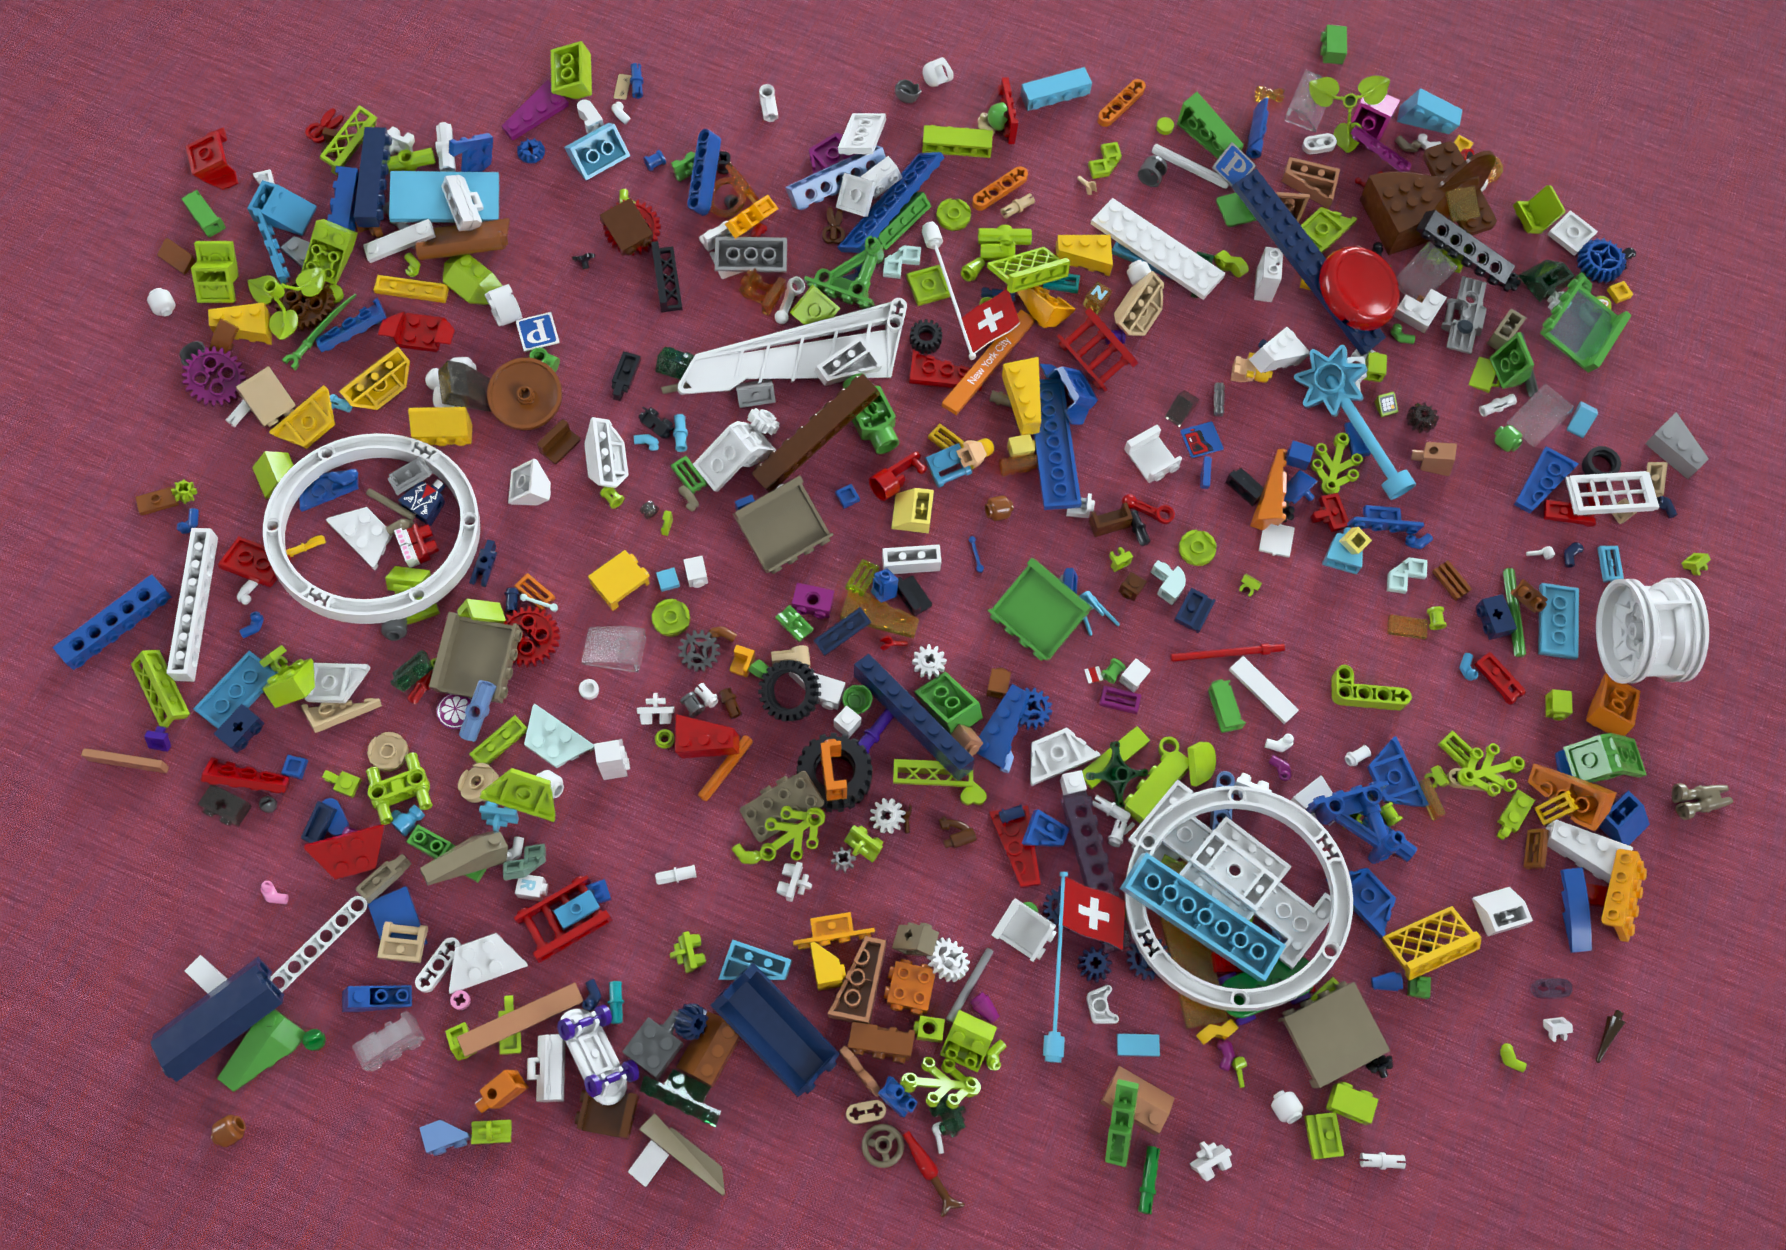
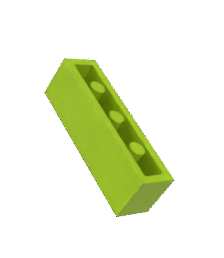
[922,125,993,158]

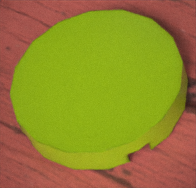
[936,198,971,231]
[1179,530,1217,566]
[652,599,690,637]

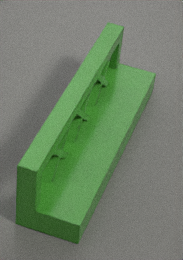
[877,192,931,250]

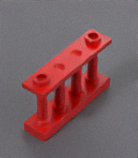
[1057,307,1138,392]
[514,875,613,963]

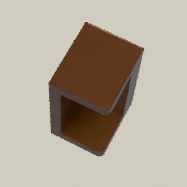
[1088,503,1133,537]

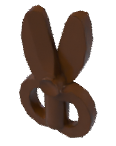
[822,207,845,244]

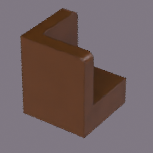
[321,128,346,159]

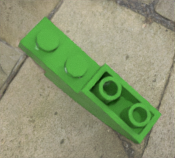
[406,825,487,883]

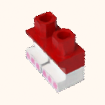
[394,523,439,568]

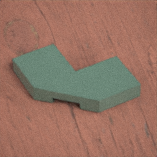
[503,844,546,880]

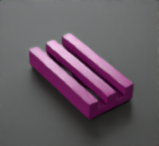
[1099,686,1141,714]

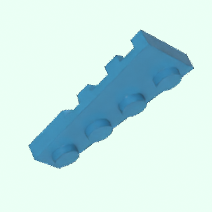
[252,208,290,285]

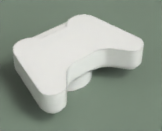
[1086,985,1119,1024]

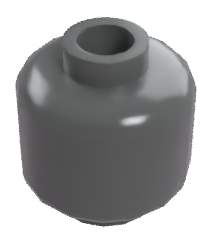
[381,617,407,641]

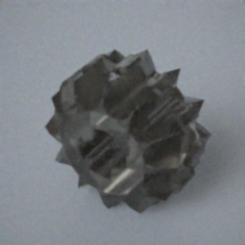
[1406,402,1439,434]

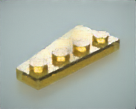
[840,584,919,639]

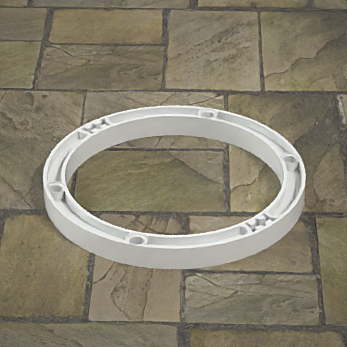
[263,433,480,624]
[1124,786,1353,1012]

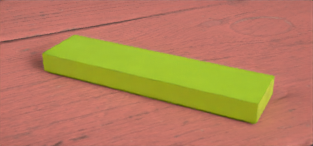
[1082,726,1150,790]

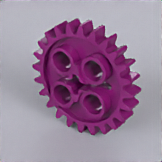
[182,346,246,407]

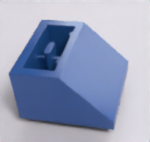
[1599,790,1650,846]

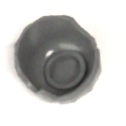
[895,79,922,104]
[179,341,208,366]

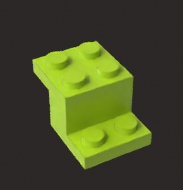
[191,241,239,303]

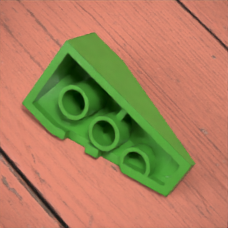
[217,1009,306,1092]

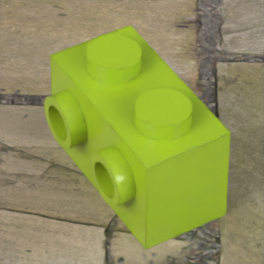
[1326,1082,1379,1126]

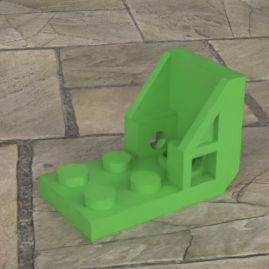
[1563,733,1647,783]

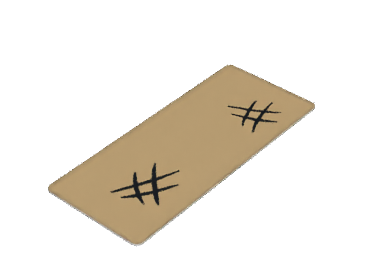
[614,74,631,100]

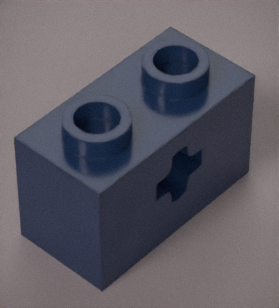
[1476,594,1517,640]
[214,704,265,753]

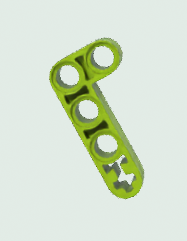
[1331,665,1412,710]

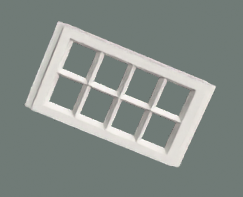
[1565,471,1659,515]

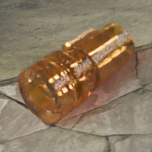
[999,454,1038,477]

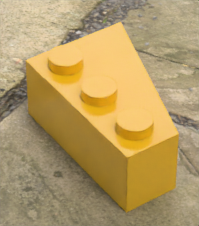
[1055,235,1113,277]
[208,303,272,345]

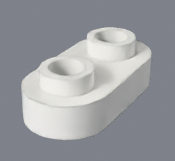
[1302,133,1337,154]

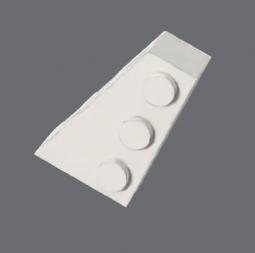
[1249,327,1310,373]

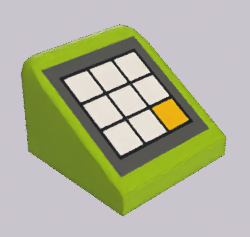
[1374,392,1398,417]

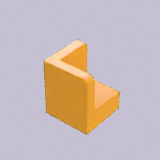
[730,645,755,678]

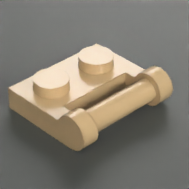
[377,922,428,963]

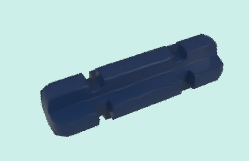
[981,287,1016,301]

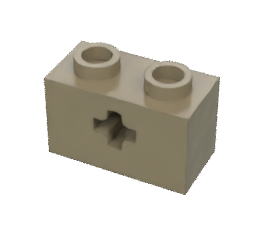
[1487,309,1526,350]
[892,922,939,956]

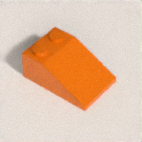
[1586,673,1641,736]

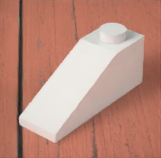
[789,672,845,710]

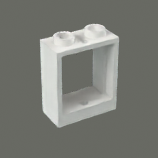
[1254,247,1283,302]

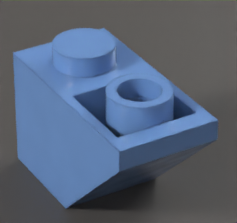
[419,1120,472,1156]

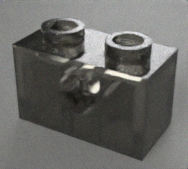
[198,785,252,827]

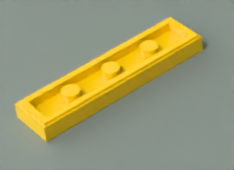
[374,275,449,303]

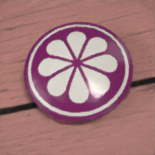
[437,694,477,730]

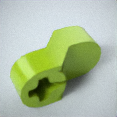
[1214,250,1249,278]

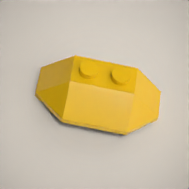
[339,346,410,410]

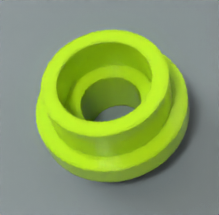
[655,729,675,749]

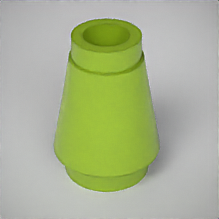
[961,257,985,281]

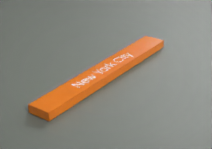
[941,310,1035,416]

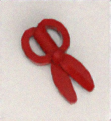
[305,108,344,143]

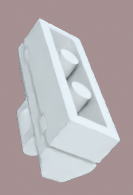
[441,175,484,231]
[527,1034,565,1102]

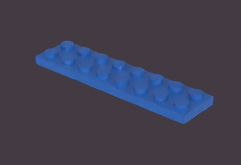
[838,152,945,253]
[1033,378,1082,510]

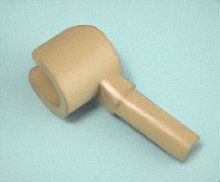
[1077,176,1097,195]

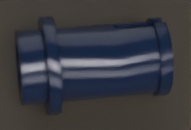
[504,588,520,613]
[998,804,1025,824]

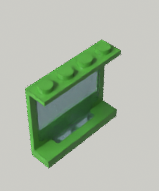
[1540,275,1632,373]

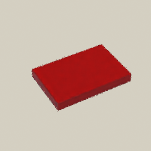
[218,536,291,588]

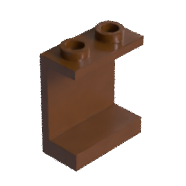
[600,198,653,257]
[575,1090,639,1140]

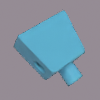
[1322,527,1363,575]

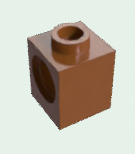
[986,668,1011,699]

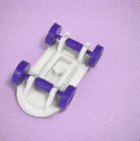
[557,1005,639,1105]

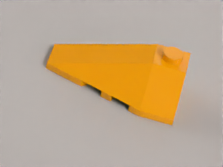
[1007,275,1075,328]

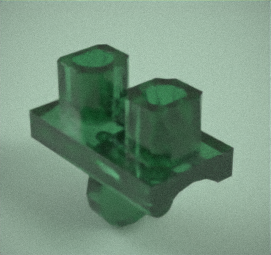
[929,1093,966,1138]

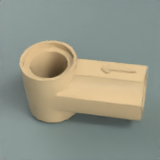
[771,646,811,668]

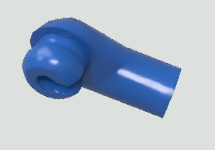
[328,469,358,486]
[177,508,199,534]
[1405,533,1433,549]

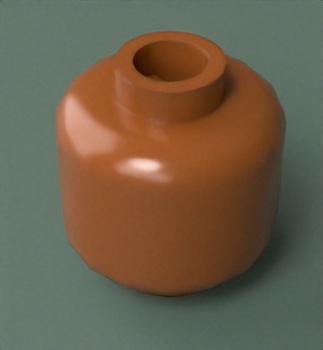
[985,495,1014,522]
[211,1114,246,1148]

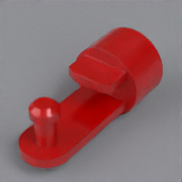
[869,451,927,501]

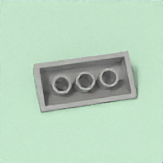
[715,237,787,272]

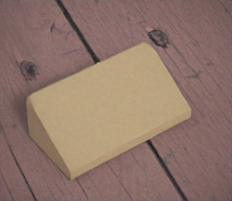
[1644,462,1668,498]

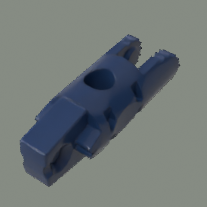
[469,540,497,587]

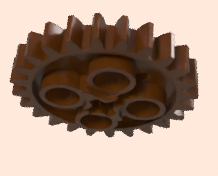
[274,278,336,331]

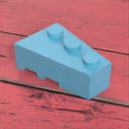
[1397,88,1462,134]

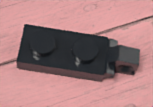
[611,352,641,401]

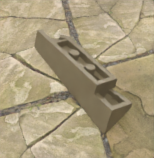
[639,1114,725,1196]

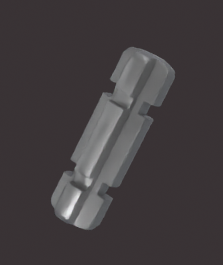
[1214,382,1225,417]

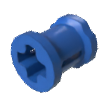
[643,150,666,172]

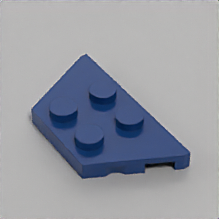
[1367,736,1429,807]
[1325,868,1396,939]

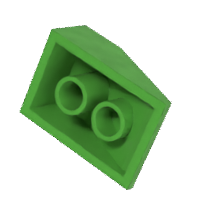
[1489,332,1534,389]
[914,671,983,735]

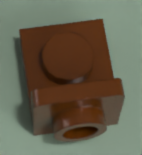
[1118,572,1147,601]

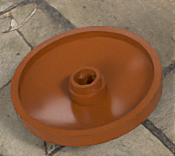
[487,358,562,430]

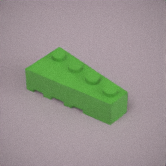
[1177,92,1244,159]

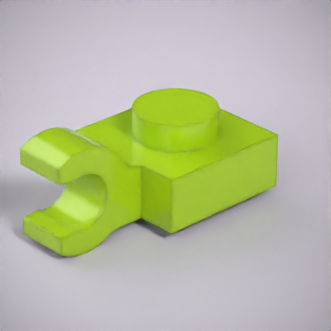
[322,770,362,798]

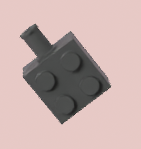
[622,1010,684,1080]

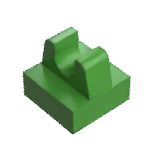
[1407,976,1431,999]

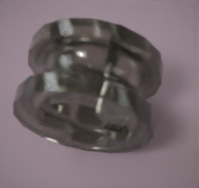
[640,501,659,519]

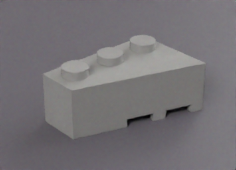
[1645,412,1709,479]

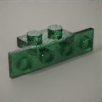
[640,1069,721,1127]

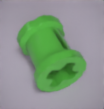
[1101,658,1126,684]

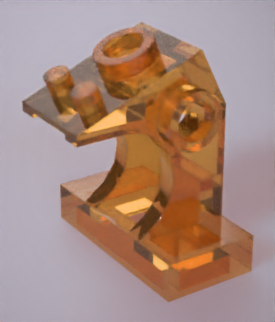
[739,268,786,316]

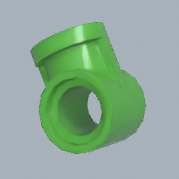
[529,347,560,372]

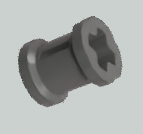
[680,692,705,718]

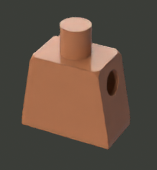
[1411,442,1457,476]

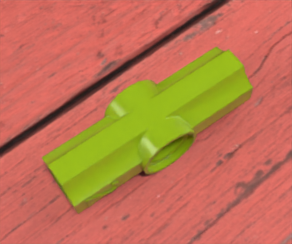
[387,148,436,174]
[978,225,1032,245]

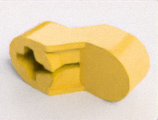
[1196,1019,1239,1045]

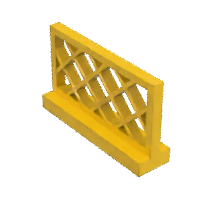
[1382,906,1482,981]

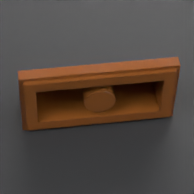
[157,238,196,275]

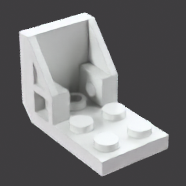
[693,421,776,492]

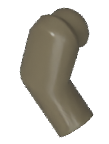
[1395,135,1421,153]
[386,519,414,536]

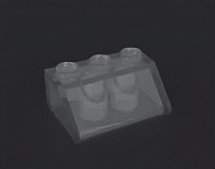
[1284,70,1326,132]

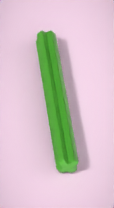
[1503,568,1526,657]

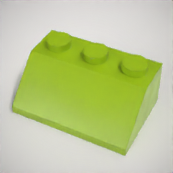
[551,41,592,99]

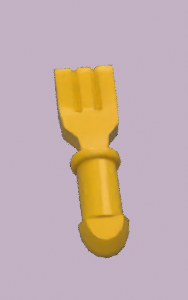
[286,535,326,557]

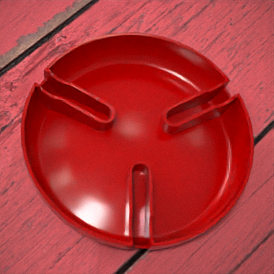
[1319,246,1400,331]

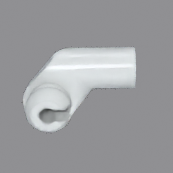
[1265,734,1294,752]

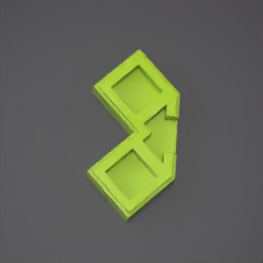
[1088,142,1122,179]

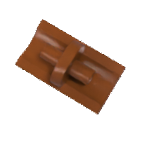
[1510,579,1548,613]

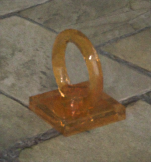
[710,162,760,217]

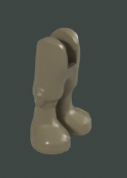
[1672,783,1733,820]

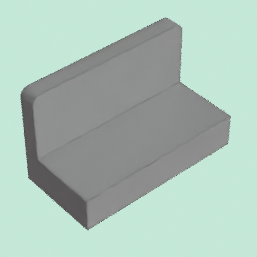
[736,379,776,408]

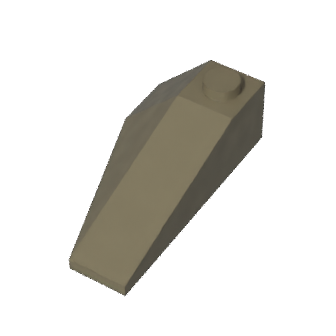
[420,831,508,886]

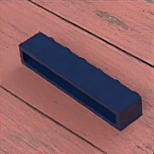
[354,127,392,227]

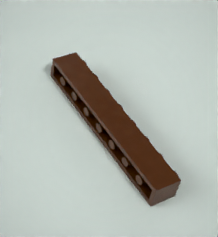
[752,373,880,493]

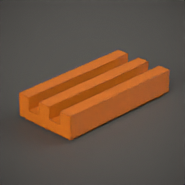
[514,573,556,611]

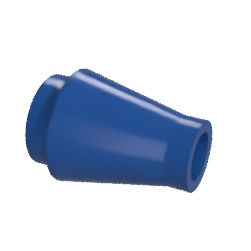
[1371,971,1403,992]

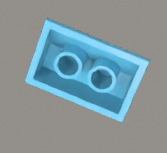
[564,123,630,180]

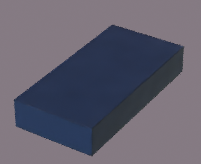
[301,801,337,843]

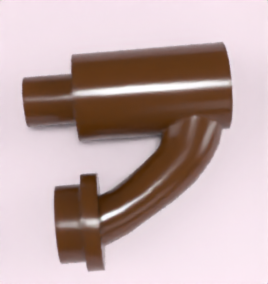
[939,816,977,849]

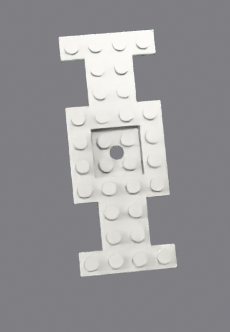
[1128,779,1331,969]

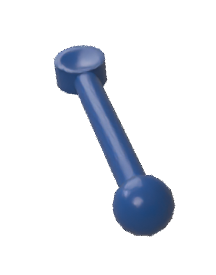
[969,536,984,573]

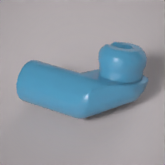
[1459,653,1478,681]

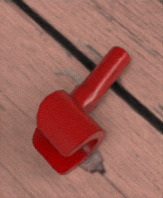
[880,636,908,650]

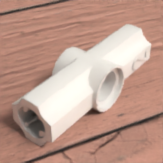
[435,122,456,172]

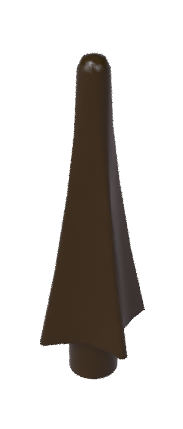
[1596,1010,1626,1063]

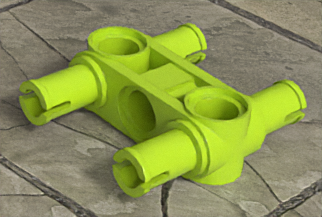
[366,753,433,825]

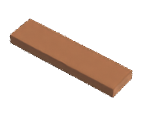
[81,748,169,773]

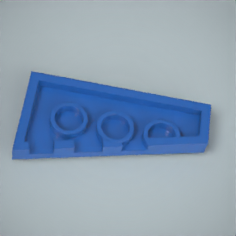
[316,298,387,352]

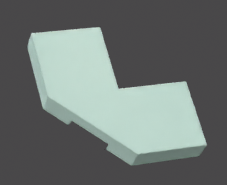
[883,245,921,279]
[1387,557,1427,594]

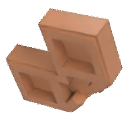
[839,1046,881,1097]

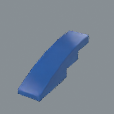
[1560,867,1592,953]

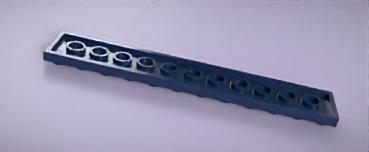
[1231,168,1386,356]

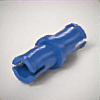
[630,63,644,99]

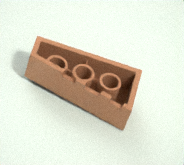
[828,936,886,1024]

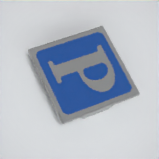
[1212,142,1256,186]

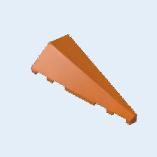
[1250,449,1287,530]

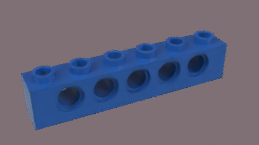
[52,574,172,670]

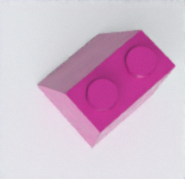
[1351,94,1400,141]

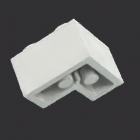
[1394,289,1447,333]

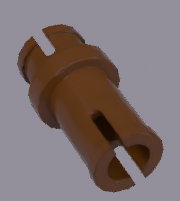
[719,687,742,719]

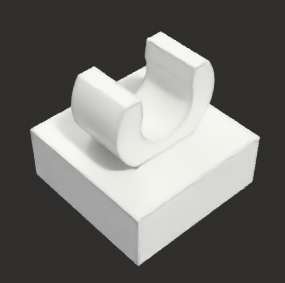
[1543,1017,1573,1042]

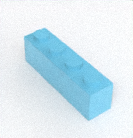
[1020,67,1092,111]

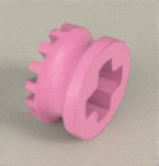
[450,990,471,1011]

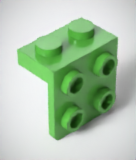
[1216,193,1257,227]

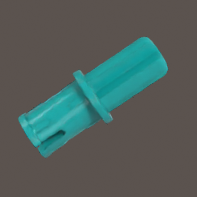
[608,981,624,1024]

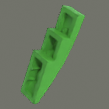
[1105,1079,1139,1167]

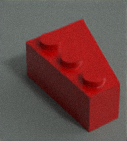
[675,714,739,759]

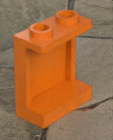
[821,739,847,801]

